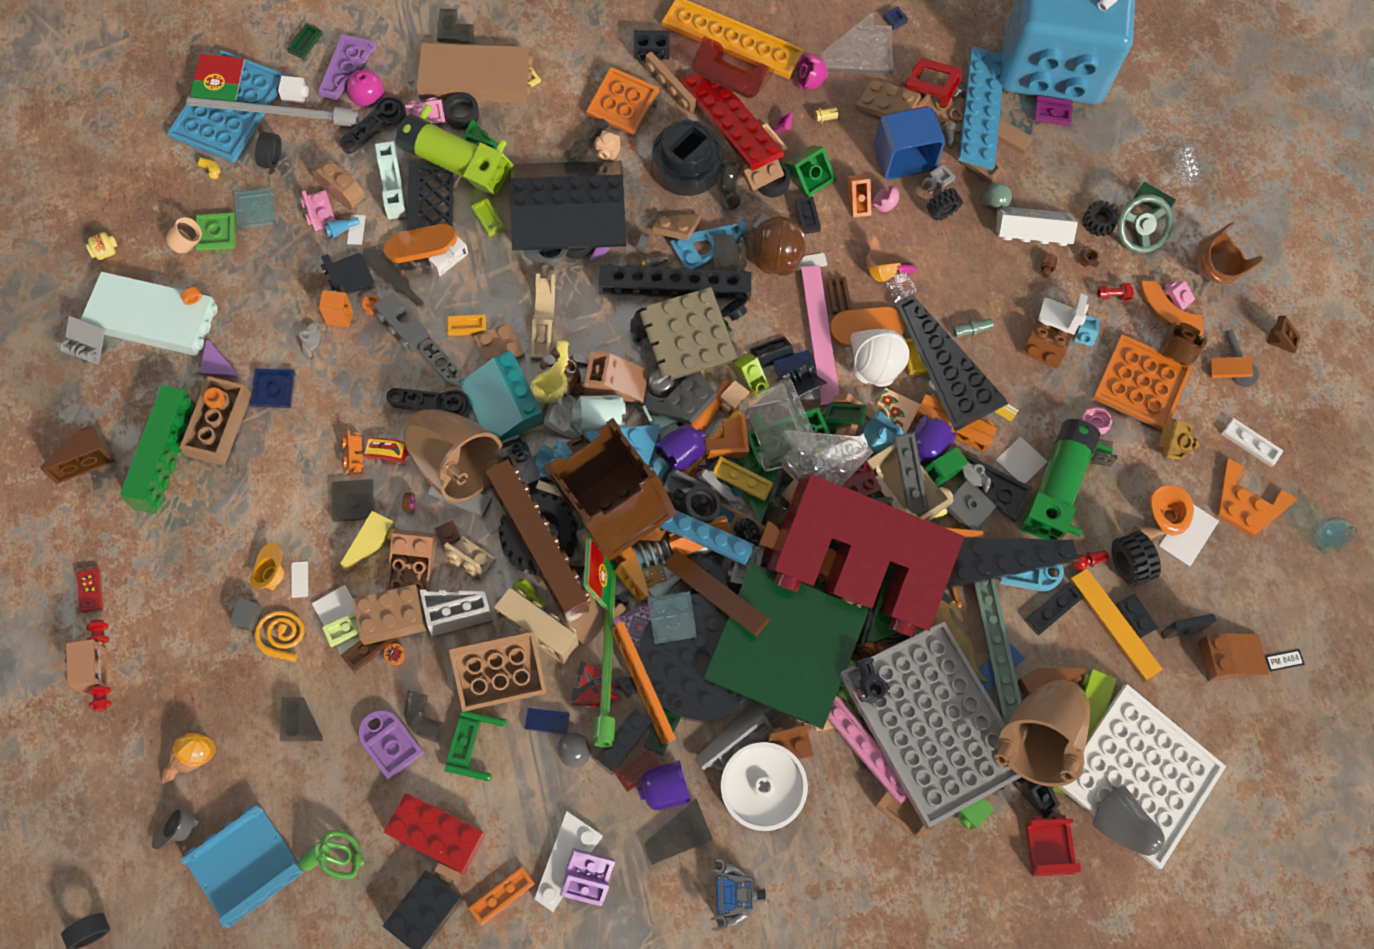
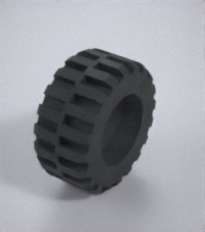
[498,493,578,575]

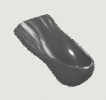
[1093,786,1165,856]

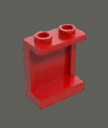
[1025,815,1081,877]

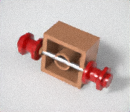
[64,619,112,712]

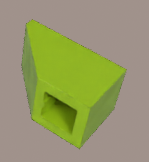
[731,353,771,397]

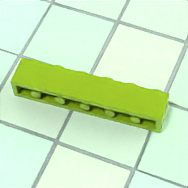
[1052,669,1117,798]

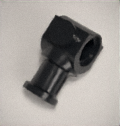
[855,657,890,704]

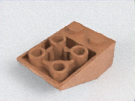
[585,351,649,403]
[387,529,438,598]

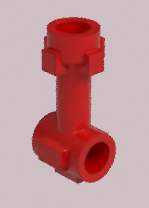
[1097,283,1134,301]

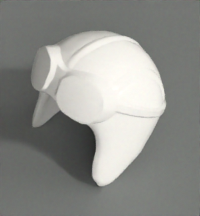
[850,329,909,387]

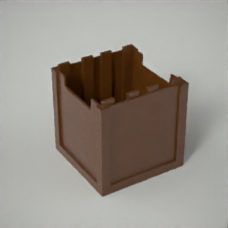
[543,418,677,561]

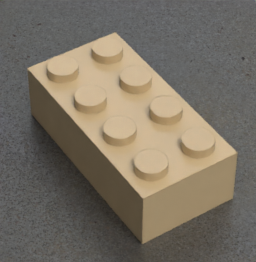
[494,588,579,665]

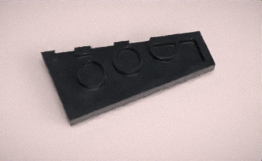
[956,452,1032,523]

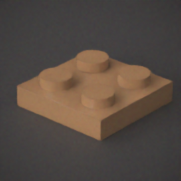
[474,322,525,363]

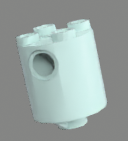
[571,395,625,436]

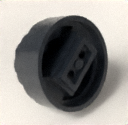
[651,119,722,196]

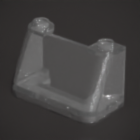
[738,379,815,471]

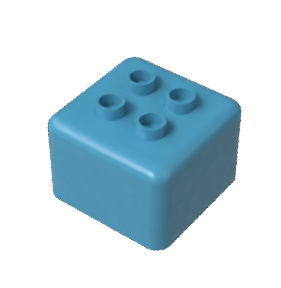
[1000,0,1136,105]

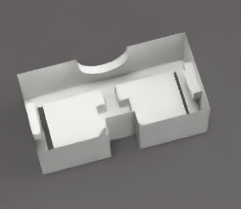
[429,236,468,276]

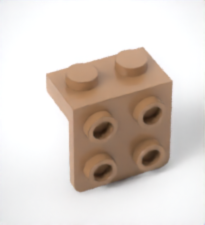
[733,160,784,191]

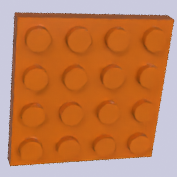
[1092,334,1193,431]

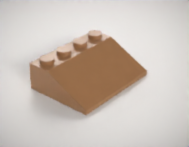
[449,631,547,712]

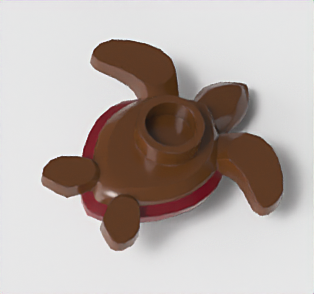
[540,346,589,397]

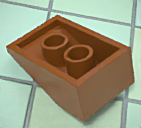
[1198,633,1269,682]

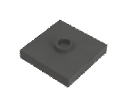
[945,480,996,530]

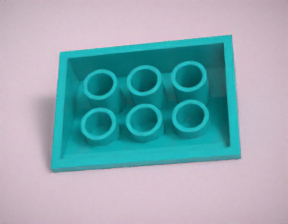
[460,350,544,441]

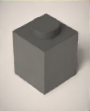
[229,598,263,633]

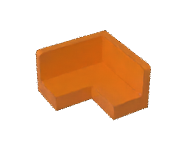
[704,414,749,460]

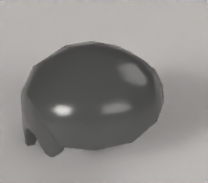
[557,732,591,768]

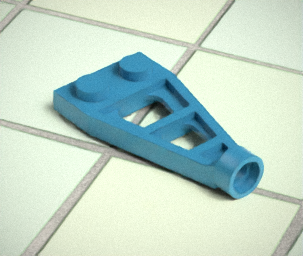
[670,220,748,269]

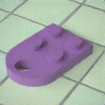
[359,710,424,780]

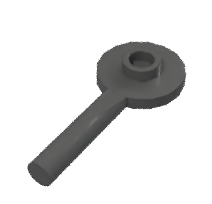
[1226,329,1259,387]

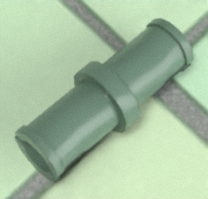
[953,318,994,338]

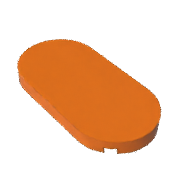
[383,224,457,263]
[830,307,906,348]

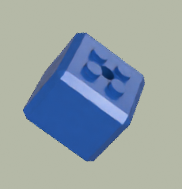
[873,106,945,180]

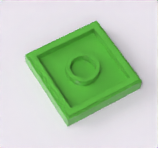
[195,212,236,251]

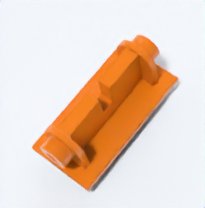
[341,430,363,475]

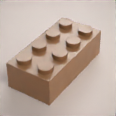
[179,376,252,466]

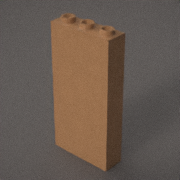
[417,43,533,103]

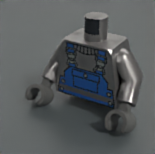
[709,859,766,931]

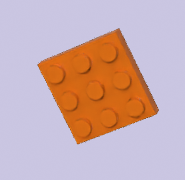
[586,67,659,136]

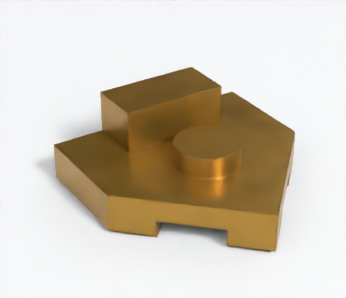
[1159,418,1201,461]

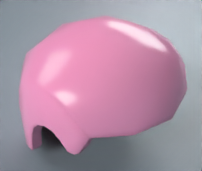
[871,185,899,212]
[1082,407,1112,435]

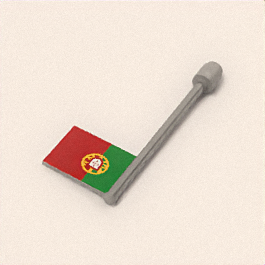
[186,54,358,127]

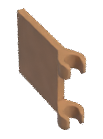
[557,589,626,646]

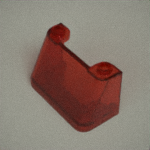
[692,36,775,99]

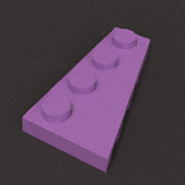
[318,34,377,100]

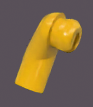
[198,157,221,179]

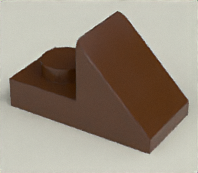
[1267,315,1300,353]

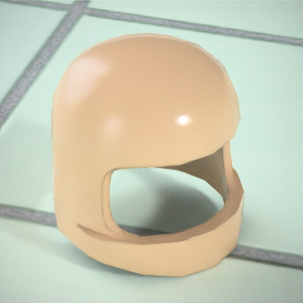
[166,217,202,254]

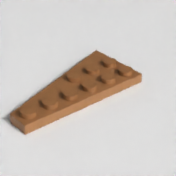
[915,82,1003,184]

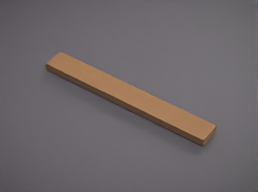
[901,69,1034,154]

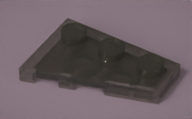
[644,798,713,865]

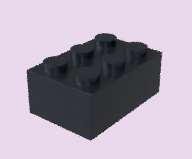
[382,870,464,949]

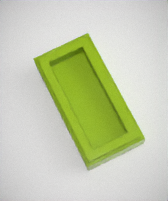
[471,198,505,237]

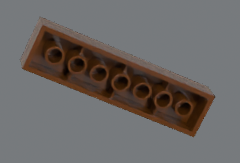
[486,459,591,623]

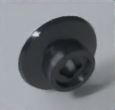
[720,296,748,321]

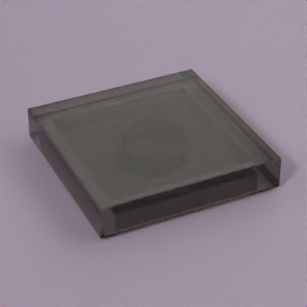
[332,479,374,522]

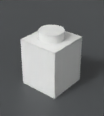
[278,76,309,104]

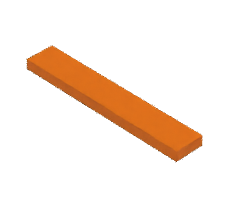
[611,621,676,745]

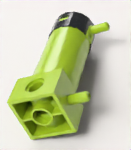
[395,104,513,198]

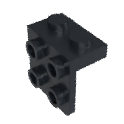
[321,253,374,295]

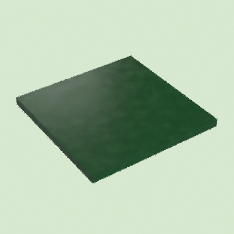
[704,563,868,730]

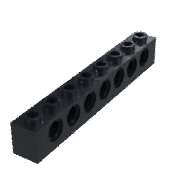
[599,264,752,301]

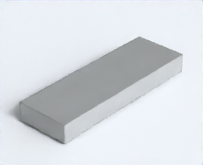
[428,486,492,517]

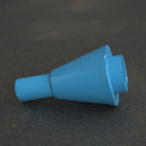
[324,217,360,239]

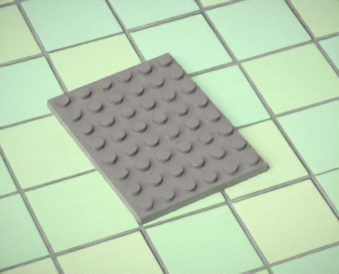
[839,622,1021,829]

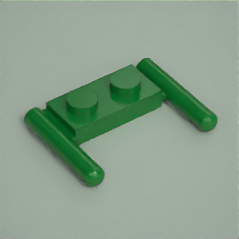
[444,710,507,782]

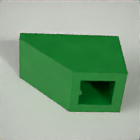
[924,447,969,487]

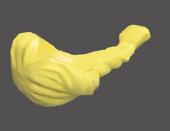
[530,340,569,404]

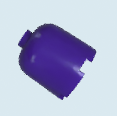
[914,415,957,465]
[655,425,706,472]
[638,760,691,810]

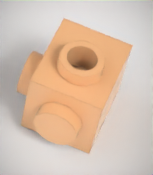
[594,130,620,161]

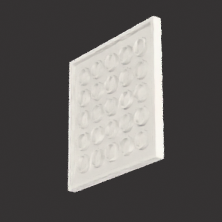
[1059,684,1226,869]

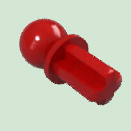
[1072,550,1109,570]

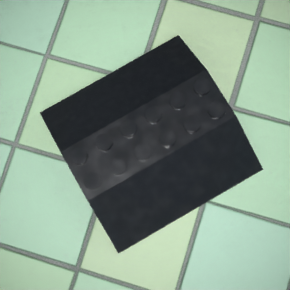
[510,160,626,251]

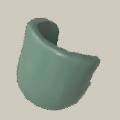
[981,183,1012,208]

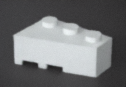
[420,590,493,636]

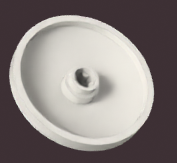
[721,742,808,831]

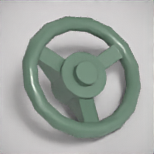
[1117,194,1173,253]

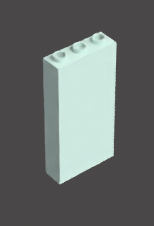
[81,272,217,356]

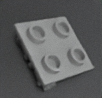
[57,315,105,365]

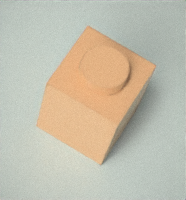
[720,380,750,414]

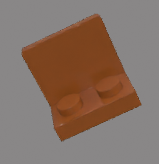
[766,722,814,760]

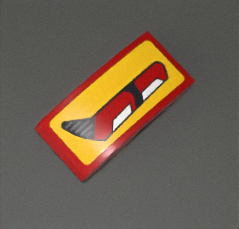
[363,437,407,462]

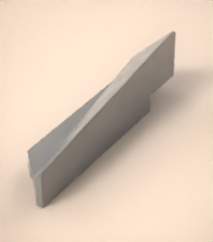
[694,701,786,770]

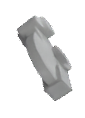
[299,323,321,357]
[961,463,991,492]

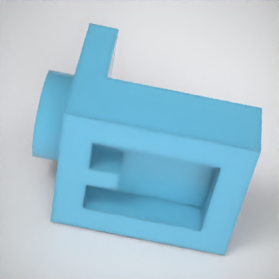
[1075,316,1100,346]

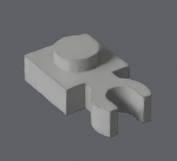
[921,164,955,194]

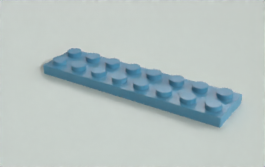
[958,46,1002,170]

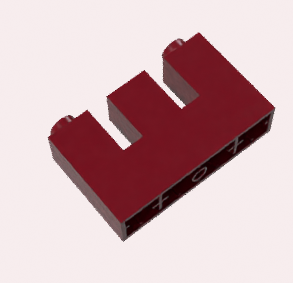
[766,474,965,637]

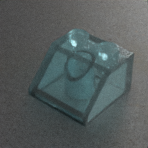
[648,591,697,644]

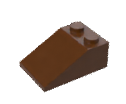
[40,426,116,484]

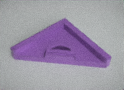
[200,340,238,378]

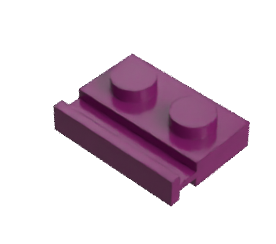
[1034,96,1073,126]

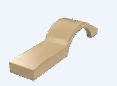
[530,273,556,359]

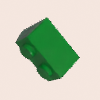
[784,145,837,197]

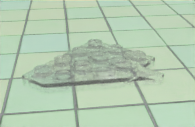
[821,13,893,74]

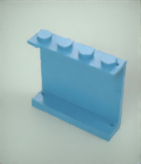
[180,805,304,928]

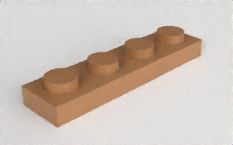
[645,52,696,113]

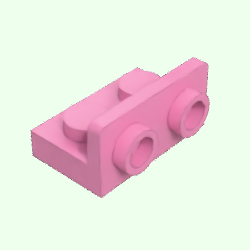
[405,98,445,124]
[300,190,335,231]

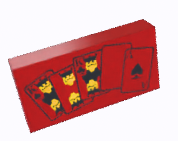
[77,568,103,613]

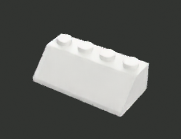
[996,206,1078,246]

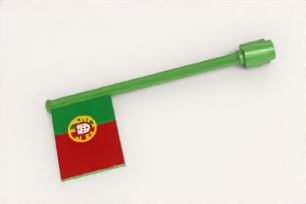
[584,539,618,747]

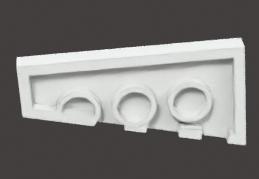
[535,811,603,912]

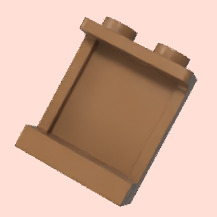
[875,791,932,840]

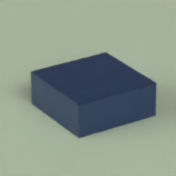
[883,7,908,30]

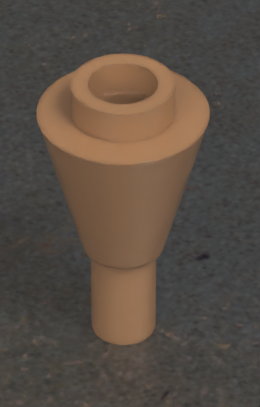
[1131,526,1166,540]

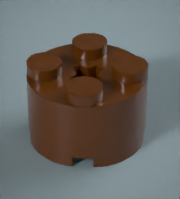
[1160,322,1207,367]

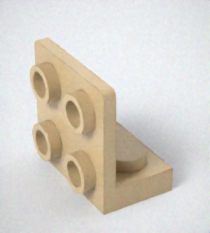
[444,536,496,580]

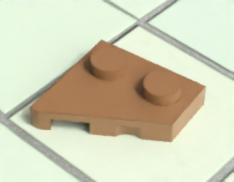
[653,214,701,241]

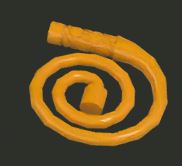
[254,611,304,662]

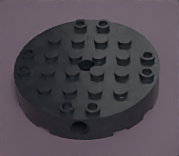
[639,594,751,723]

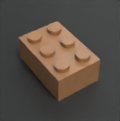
[353,584,427,645]

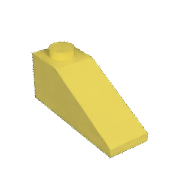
[340,511,396,571]

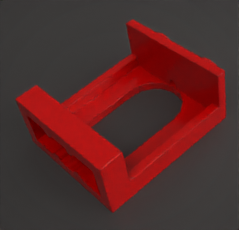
[905,57,961,107]

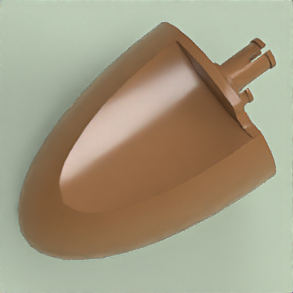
[403,409,502,502]
[994,679,1090,787]

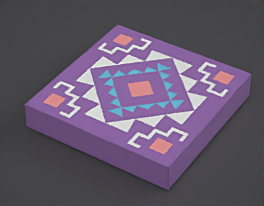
[614,602,656,654]

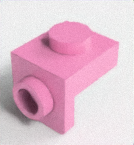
[1163,280,1195,310]

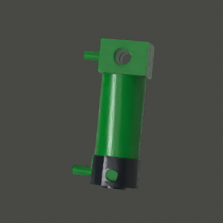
[1019,419,1113,540]

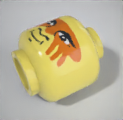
[86,232,118,260]

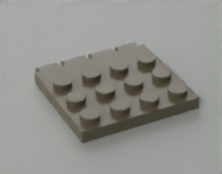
[640,287,737,380]

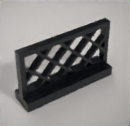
[407,160,454,230]

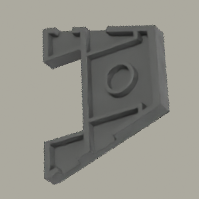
[635,372,717,424]

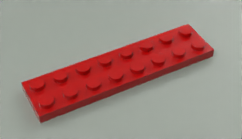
[679,66,784,171]

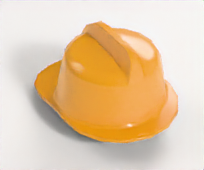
[250,542,284,590]

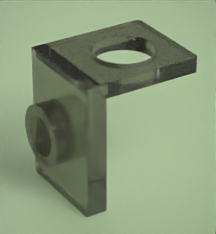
[1091,439,1117,467]

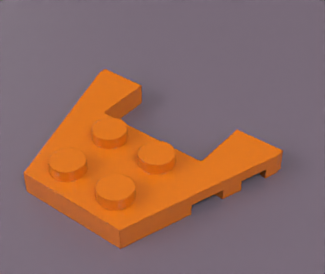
[1217,458,1298,537]

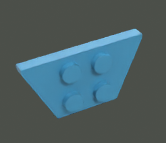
[584,424,660,465]

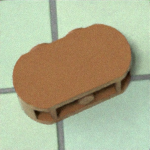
[312,159,366,210]

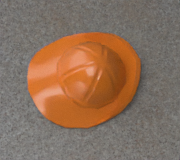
[1150,485,1194,536]

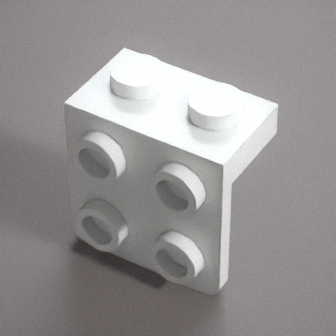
[1038,294,1089,335]

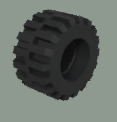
[1111,531,1161,587]

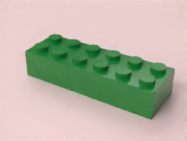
[119,385,196,514]

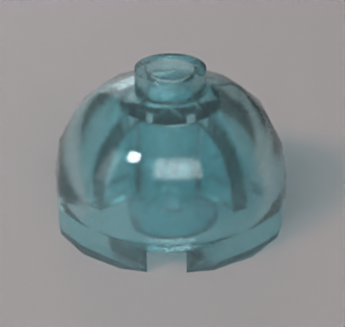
[1314,517,1357,557]

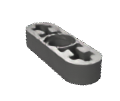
[419,339,462,386]

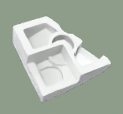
[543,395,581,439]

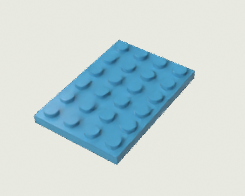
[167,50,286,163]

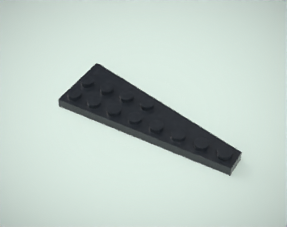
[897,295,1009,431]
[945,538,1079,590]

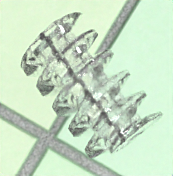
[1172,144,1204,186]

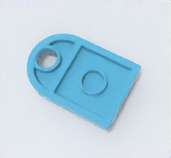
[999,565,1064,591]

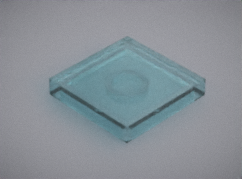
[234,188,277,228]

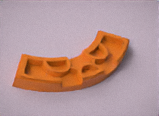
[1140,281,1204,335]

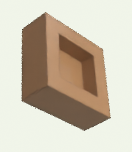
[435,863,461,884]

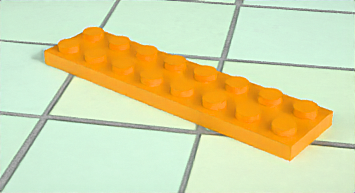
[662,0,804,79]

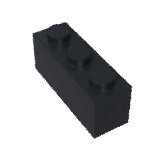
[595,707,652,775]

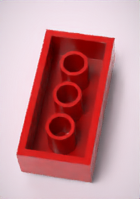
[383,792,485,875]

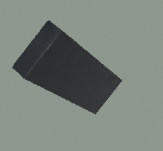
[1024,582,1084,636]

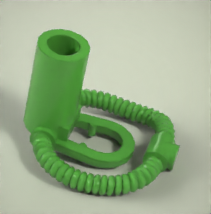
[299,830,364,880]

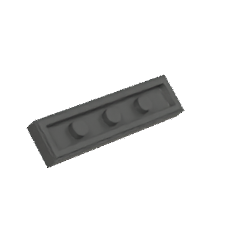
[893,432,929,514]

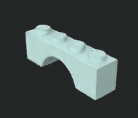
[375,141,407,220]

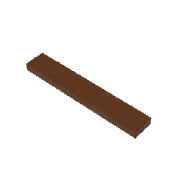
[664,550,770,637]

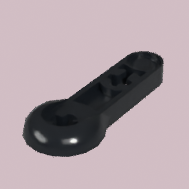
[340,96,405,154]
[386,388,470,417]

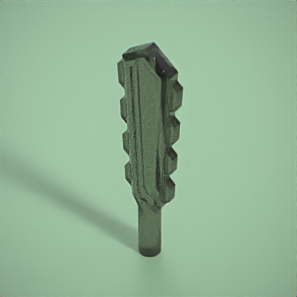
[362,246,424,307]

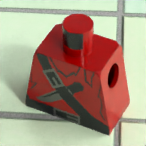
[570,662,623,707]

